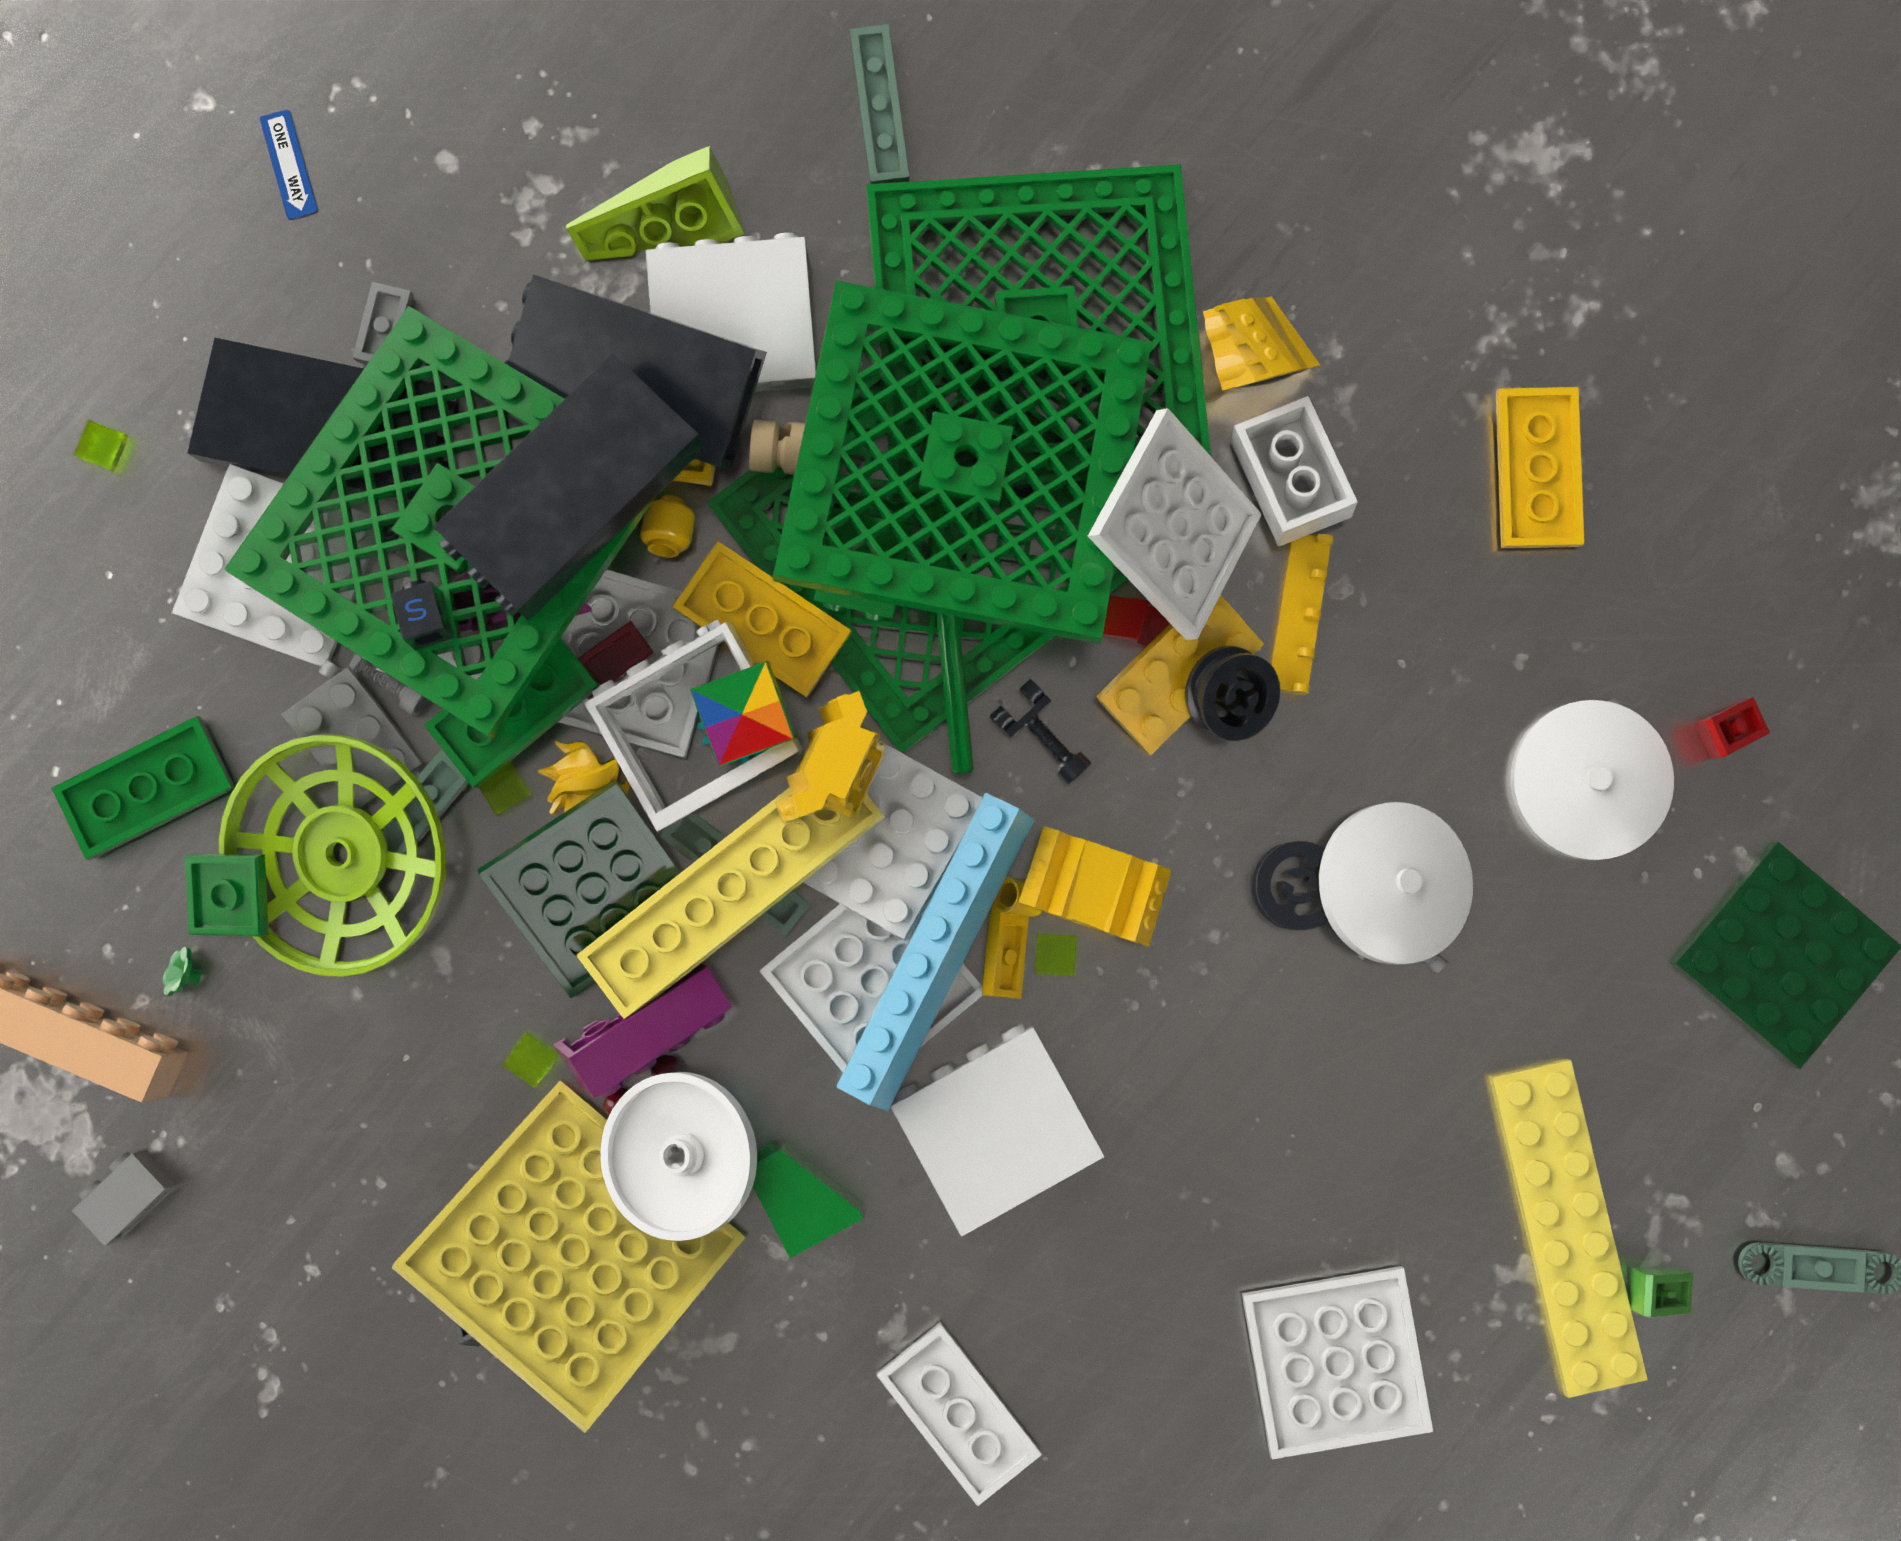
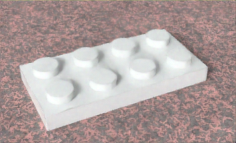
[876,1322,1042,1506]

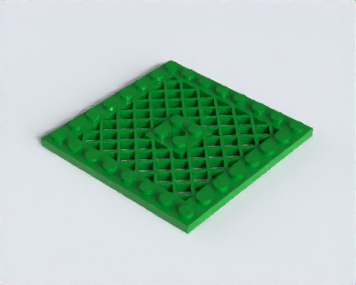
[866,164,1211,498]
[773,280,1152,644]
[224,306,655,740]
[706,345,1129,754]

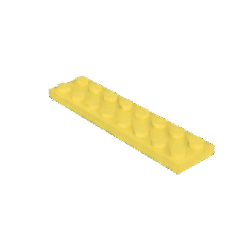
[576,787,885,1020]
[1489,1059,1648,1398]

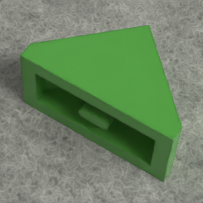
[1627,1266,1694,1317]

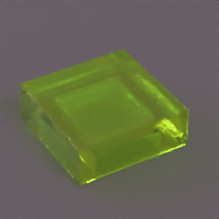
[73,419,129,472]
[479,761,533,817]
[1034,933,1077,976]
[502,1031,560,1089]

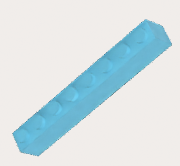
[836,793,1035,1111]

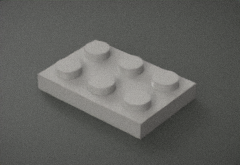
[281,666,423,808]

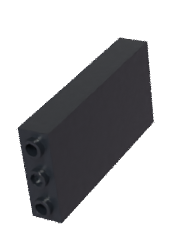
[504,275,767,468]
[187,337,460,504]
[434,353,705,621]

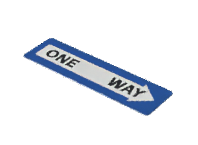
[260,109,317,220]

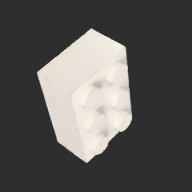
[1231,396,1358,547]

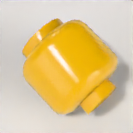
[640,495,695,558]

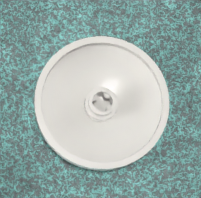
[1510,700,1674,860]
[1319,802,1473,965]
[601,1072,757,1241]

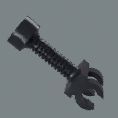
[990,679,1092,785]

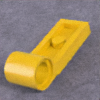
[982,877,1042,999]

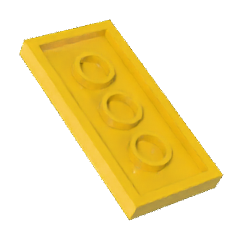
[1496,387,1584,548]
[672,541,852,699]
[1095,595,1264,755]

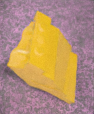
[1203,296,1321,391]
[775,691,885,823]
[1019,826,1172,947]

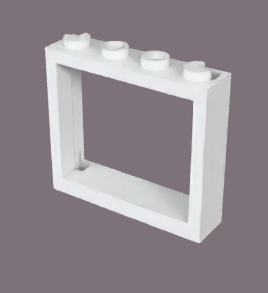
[584,620,803,831]

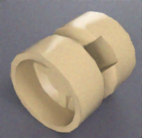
[749,419,805,475]

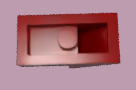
[1103,595,1170,648]
[1694,697,1770,759]

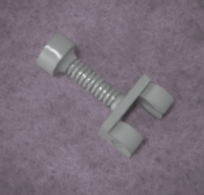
[319,654,428,717]

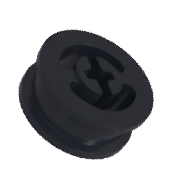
[1185,646,1280,741]
[1251,841,1328,930]

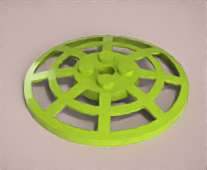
[219,734,446,977]

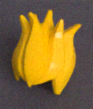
[538,740,630,816]

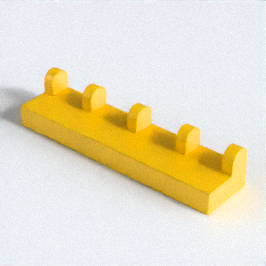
[1270,534,1334,696]

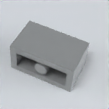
[72,1150,178,1246]

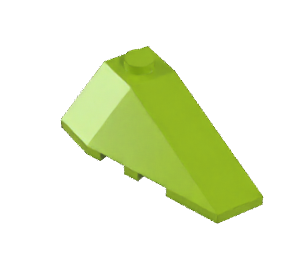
[566,146,744,261]

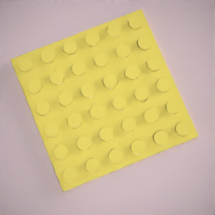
[392,1081,745,1433]

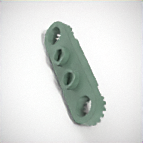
[1738,1242,1901,1294]

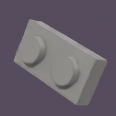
[352,282,414,364]

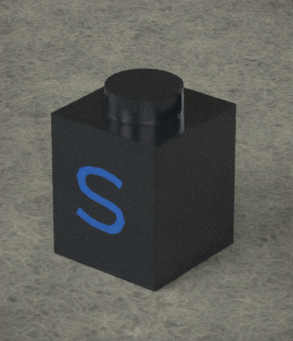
[391,580,455,651]

